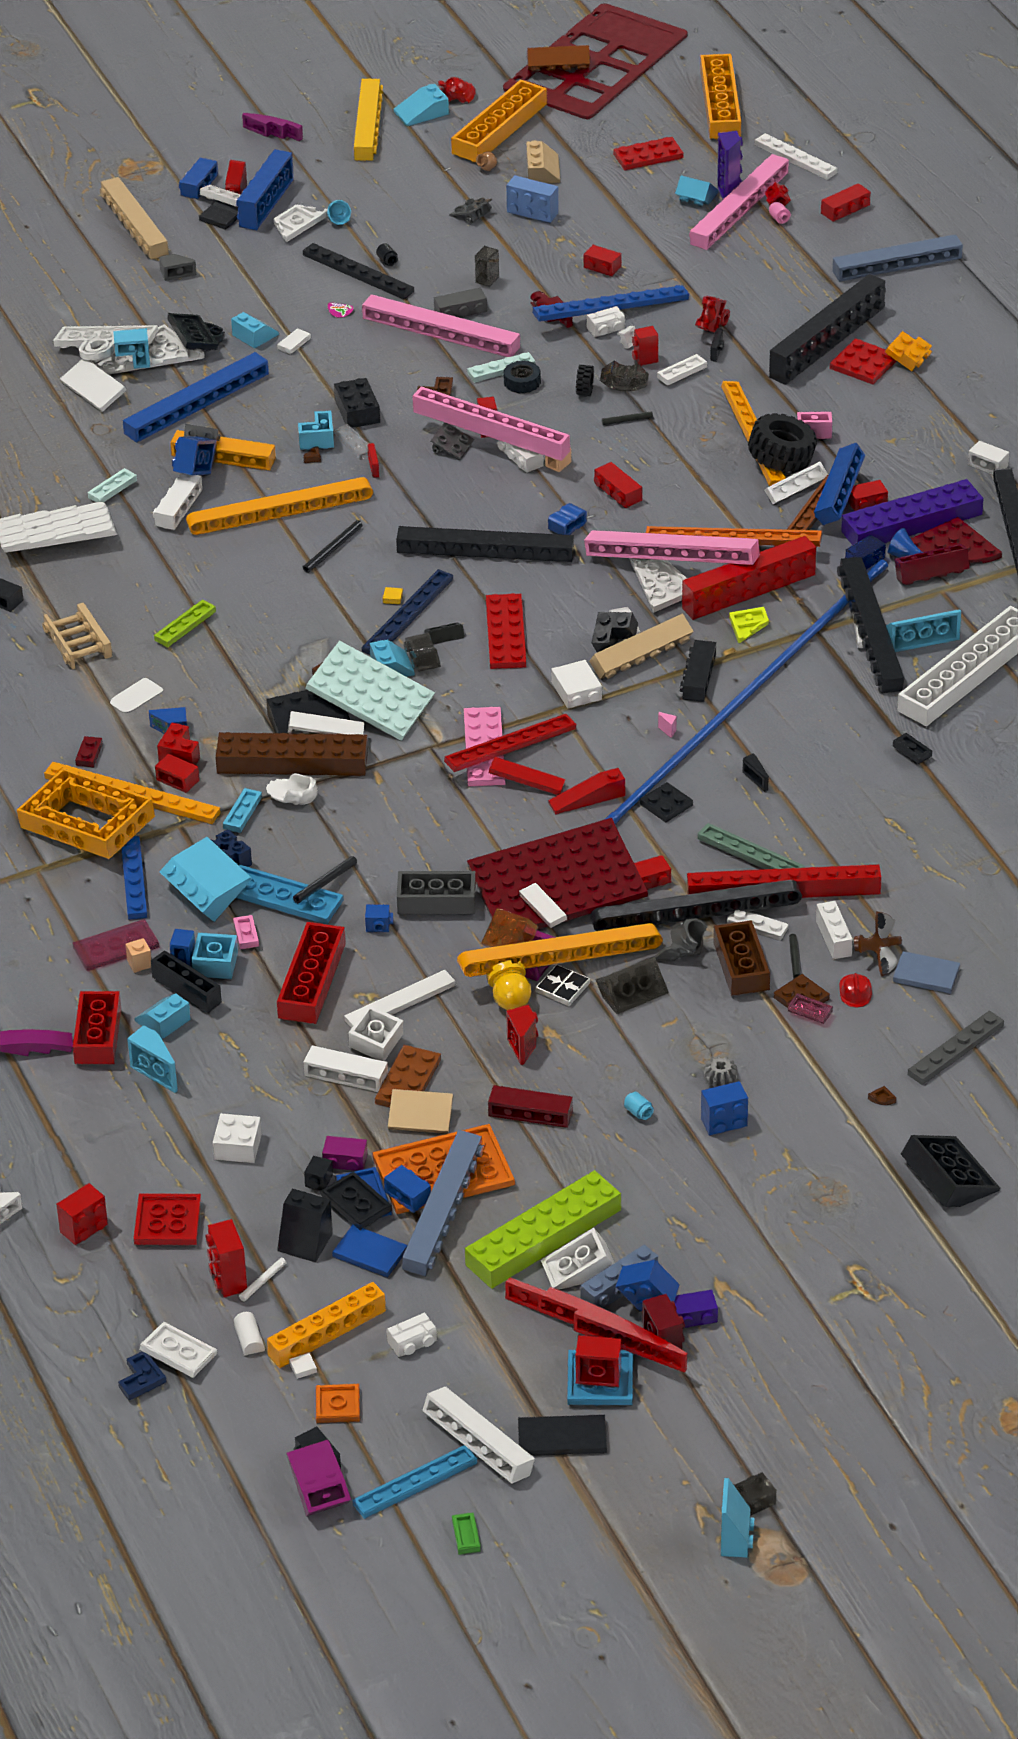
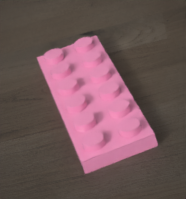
[464,707,505,786]

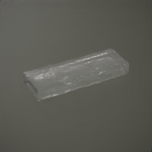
[333,424,368,460]

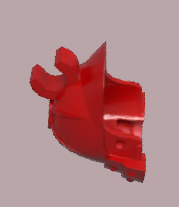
[438,77,476,103]

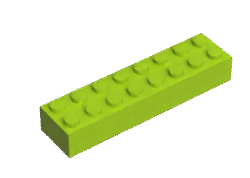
[465,1170,621,1289]

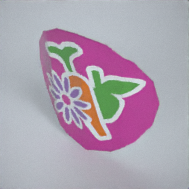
[328,302,354,318]

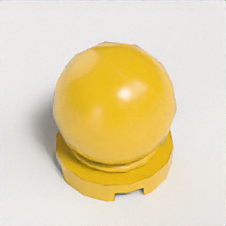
[486,960,531,1010]

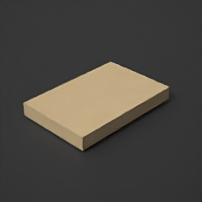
[388,1089,453,1134]

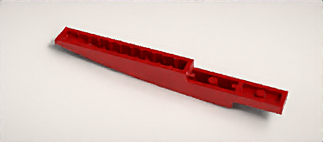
[505,1278,688,1373]

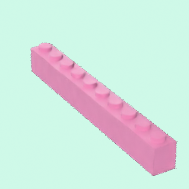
[689,154,789,250]
[362,294,520,357]
[412,387,570,461]
[584,530,760,565]

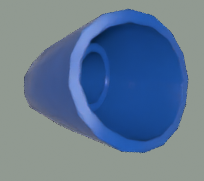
[888,528,922,558]

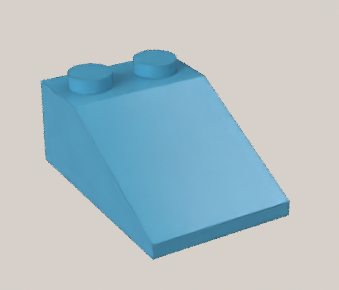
[394,84,449,126]
[127,1025,178,1093]
[721,1478,754,1558]

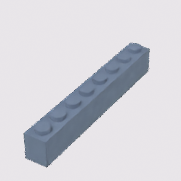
[832,234,963,282]
[402,1129,484,1276]

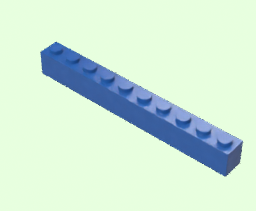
[123,352,269,443]

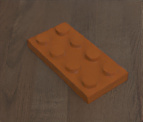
[375,1045,441,1108]

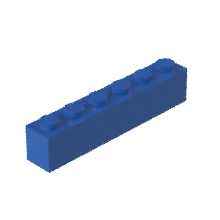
[814,442,865,525]

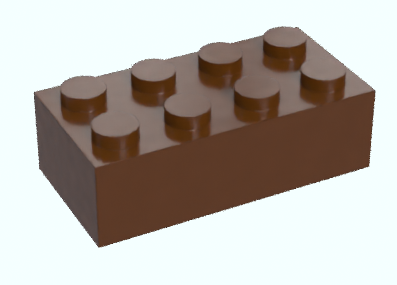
[713,920,770,996]

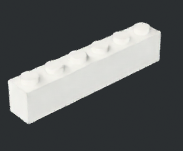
[423,1386,535,1483]

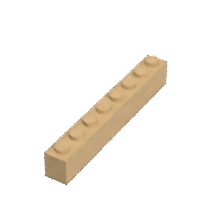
[100,177,169,259]

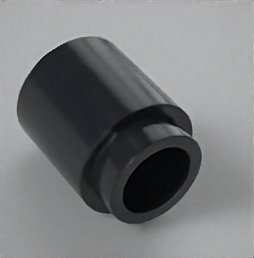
[376,243,398,266]

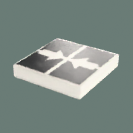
[536,964,590,1006]

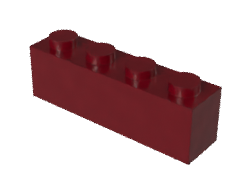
[894,544,970,585]
[488,1085,573,1128]

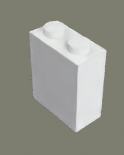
[551,660,602,709]

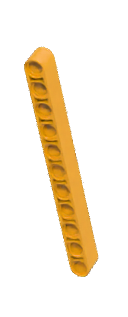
[186,477,373,535]
[457,923,663,977]

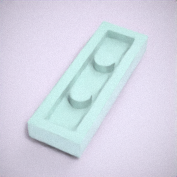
[87,468,137,502]

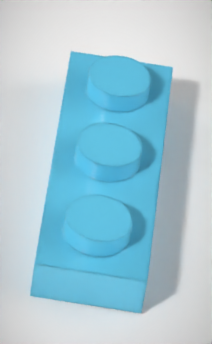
[223,788,262,833]

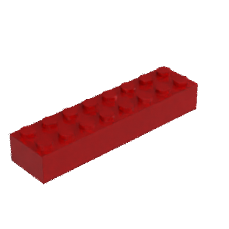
[682,536,816,620]

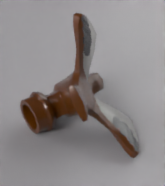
[854,911,902,976]

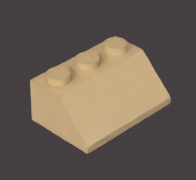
[526,140,560,184]

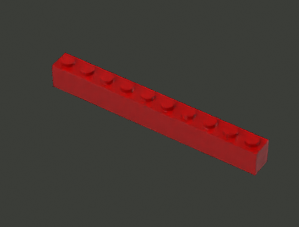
[687,864,881,901]

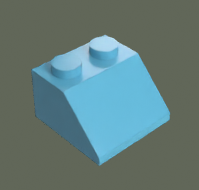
[675,176,719,206]
[231,312,279,349]
[370,640,415,677]
[134,993,191,1039]

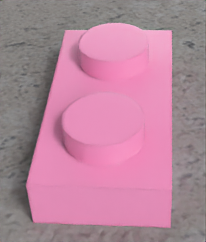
[233,915,259,949]

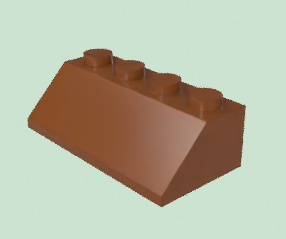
[526,45,590,72]

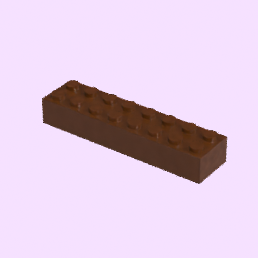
[216,732,368,776]

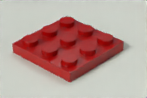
[829,338,897,385]
[134,1193,201,1245]

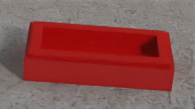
[367,443,379,478]

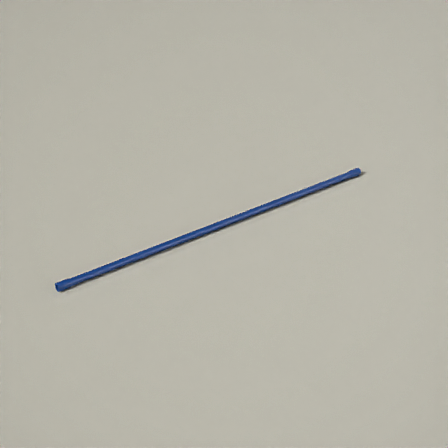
[604,560,888,824]

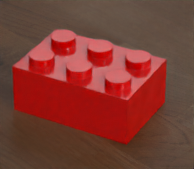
[205,1219,247,1298]

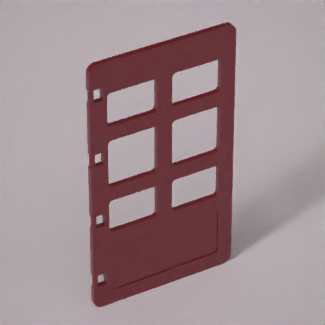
[503,3,687,119]

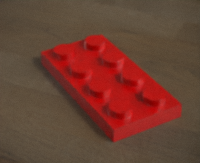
[613,137,684,171]

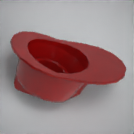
[839,973,872,1008]

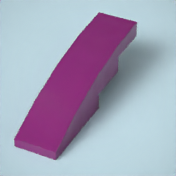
[242,113,303,141]
[0,1029,73,1056]

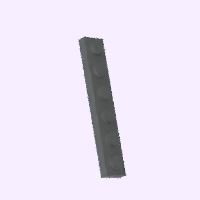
[907,1010,1004,1085]

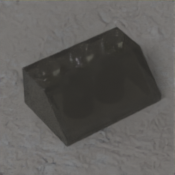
[595,956,669,1014]

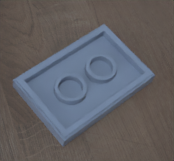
[893,951,960,994]

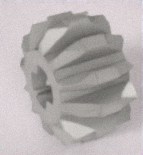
[704,1056,738,1087]

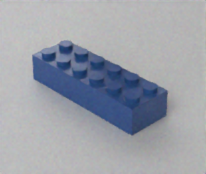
[236,149,294,230]

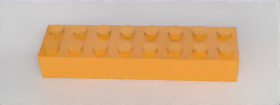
[700,54,741,139]
[451,79,547,162]

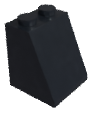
[277,1188,333,1262]

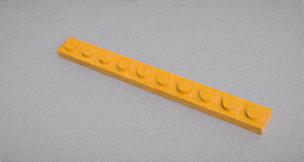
[721,381,786,486]
[44,762,221,825]

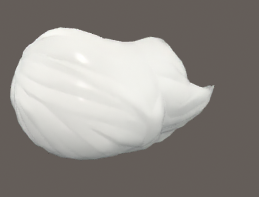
[266,773,318,805]

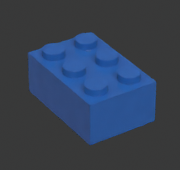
[172,436,216,475]

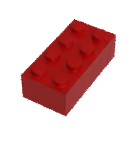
[73,991,121,1064]

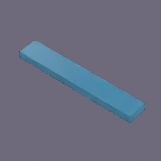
[352,1445,477,1519]

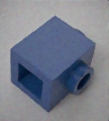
[365,904,393,932]

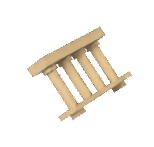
[42,602,112,669]

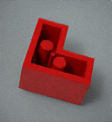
[157,723,200,765]

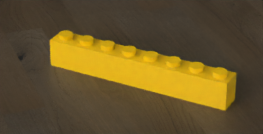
[354,79,383,161]

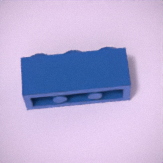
[179,157,218,199]

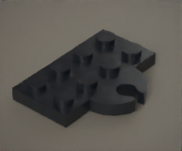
[167,313,225,351]

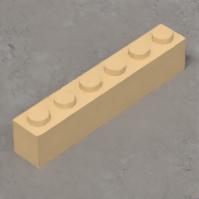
[589,613,694,679]

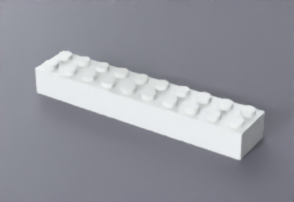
[897,606,1018,727]

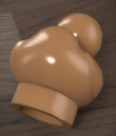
[476,152,497,171]

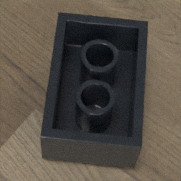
[334,378,380,429]

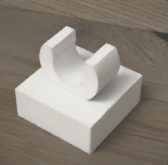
[617,326,635,349]

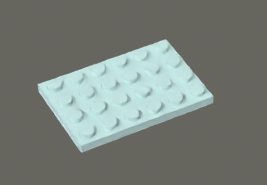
[305,640,435,741]

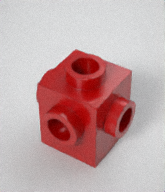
[765,182,791,206]

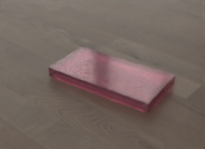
[72,919,160,971]

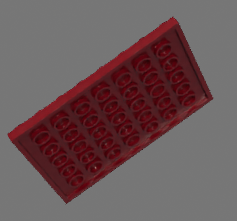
[467,818,648,940]

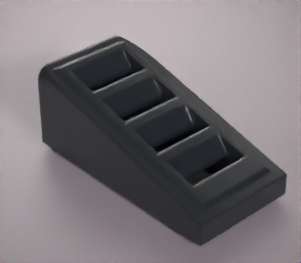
[742,753,769,792]

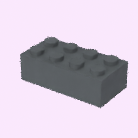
[397,871,476,914]

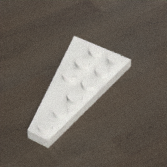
[629,558,687,613]

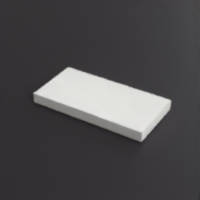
[60,359,126,412]

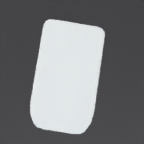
[110,678,163,712]

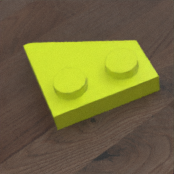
[729,607,769,643]

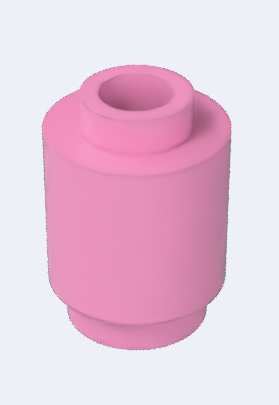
[769,202,791,224]

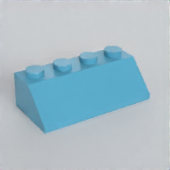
[886,609,961,652]

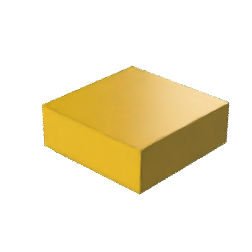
[383,587,403,604]

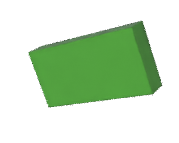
[452,1512,481,1555]

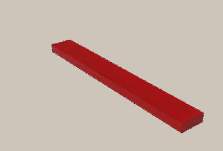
[444,714,577,772]

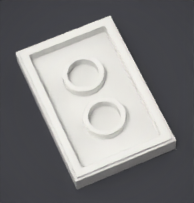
[139,1322,217,1378]

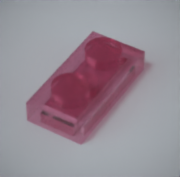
[788,994,833,1024]

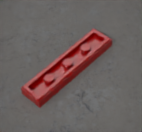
[488,757,566,795]

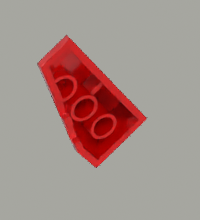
[548,768,625,815]

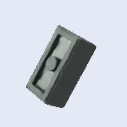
[424,622,465,644]

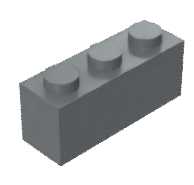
[434,287,487,318]

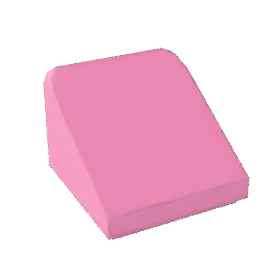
[658,712,677,738]

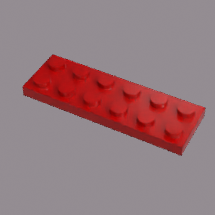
[486,593,526,669]

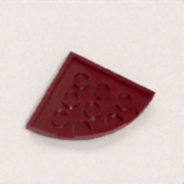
[911,517,1002,566]

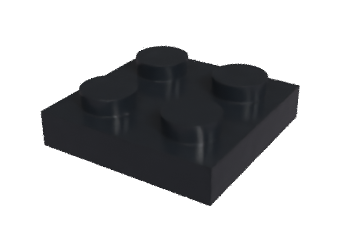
[640,782,693,823]

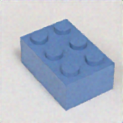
[506,175,559,223]

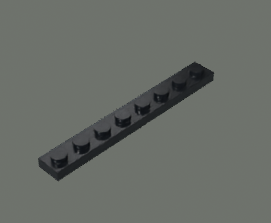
[303,243,414,300]

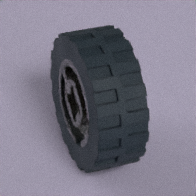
[503,361,541,393]

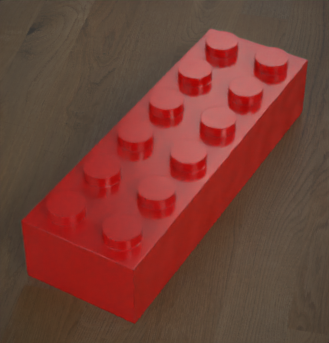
[277,922,346,1024]

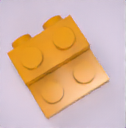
[885,331,932,371]

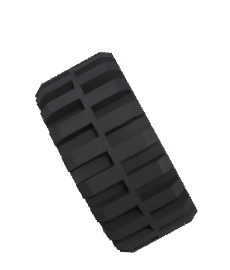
[748,413,817,473]

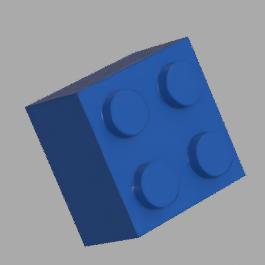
[701,1081,748,1136]
[616,1259,680,1312]

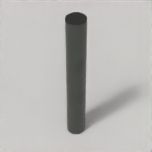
[602,411,653,425]
[789,934,801,979]

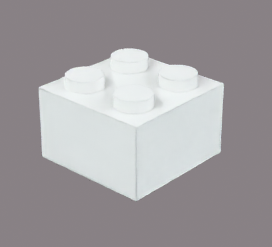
[349,1005,403,1061]
[213,1113,262,1163]

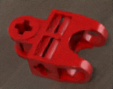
[695,296,730,332]

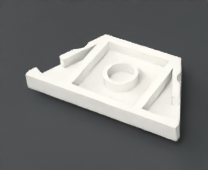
[274,205,328,242]

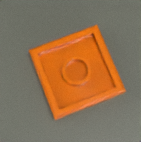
[316,1384,360,1423]

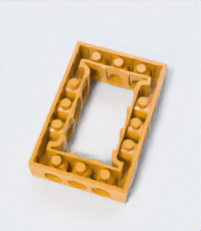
[17,768,155,859]

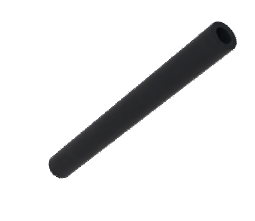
[303,520,362,573]
[293,856,357,904]

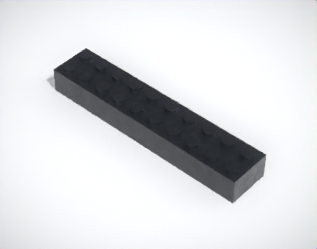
[769,274,886,385]

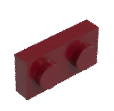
[75,736,103,767]

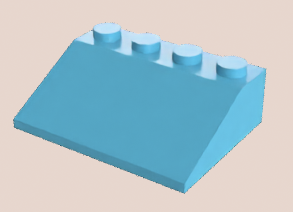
[160,837,253,922]

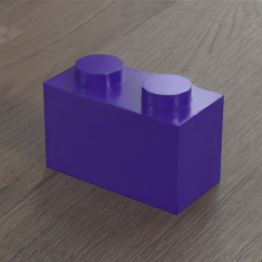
[674,1290,718,1328]

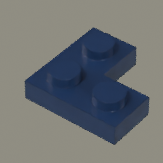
[118,1351,167,1401]

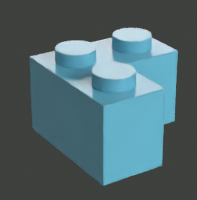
[113,328,150,369]
[298,411,334,450]

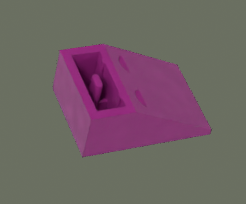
[286,1440,351,1516]

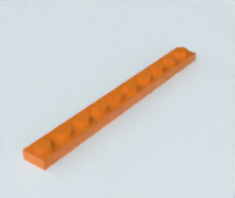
[645,526,822,547]

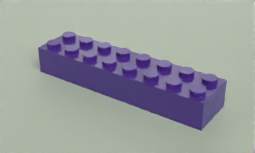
[841,479,984,551]

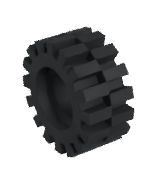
[576,364,594,396]

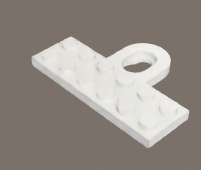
[53,325,158,360]

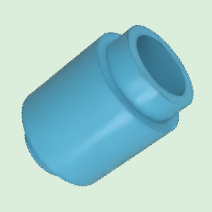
[624,1092,654,1120]

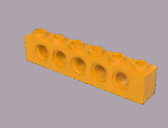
[267,1282,386,1368]

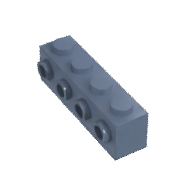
[580,1244,658,1308]

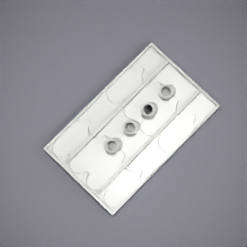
[0,502,117,553]

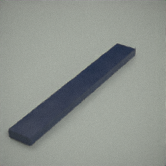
[362,569,453,655]

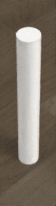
[239,1257,286,1302]

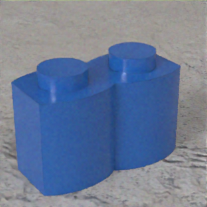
[548,503,587,535]

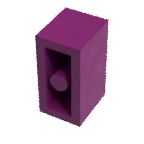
[322,1136,368,1171]

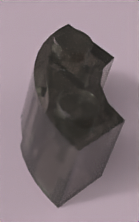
[600,360,649,391]
[404,633,441,672]

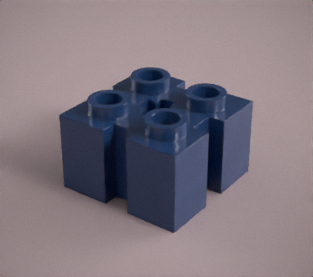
[211,829,252,867]

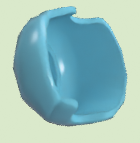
[327,200,351,225]

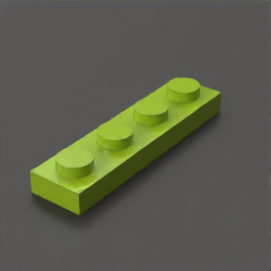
[154,599,216,648]

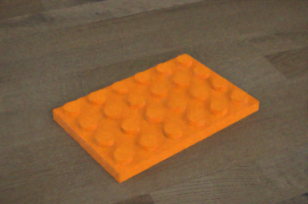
[372,1124,515,1215]

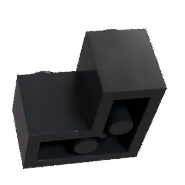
[591,612,638,653]

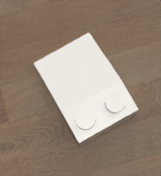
[541,1228,615,1290]

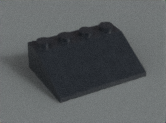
[266,690,350,733]
[901,1135,1001,1207]

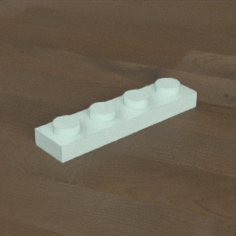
[467,352,535,383]

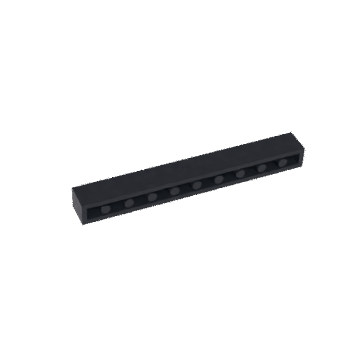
[396,526,574,562]
[837,557,904,693]

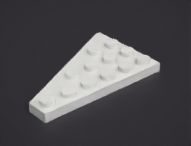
[90,324,204,375]

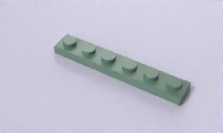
[697,823,804,869]

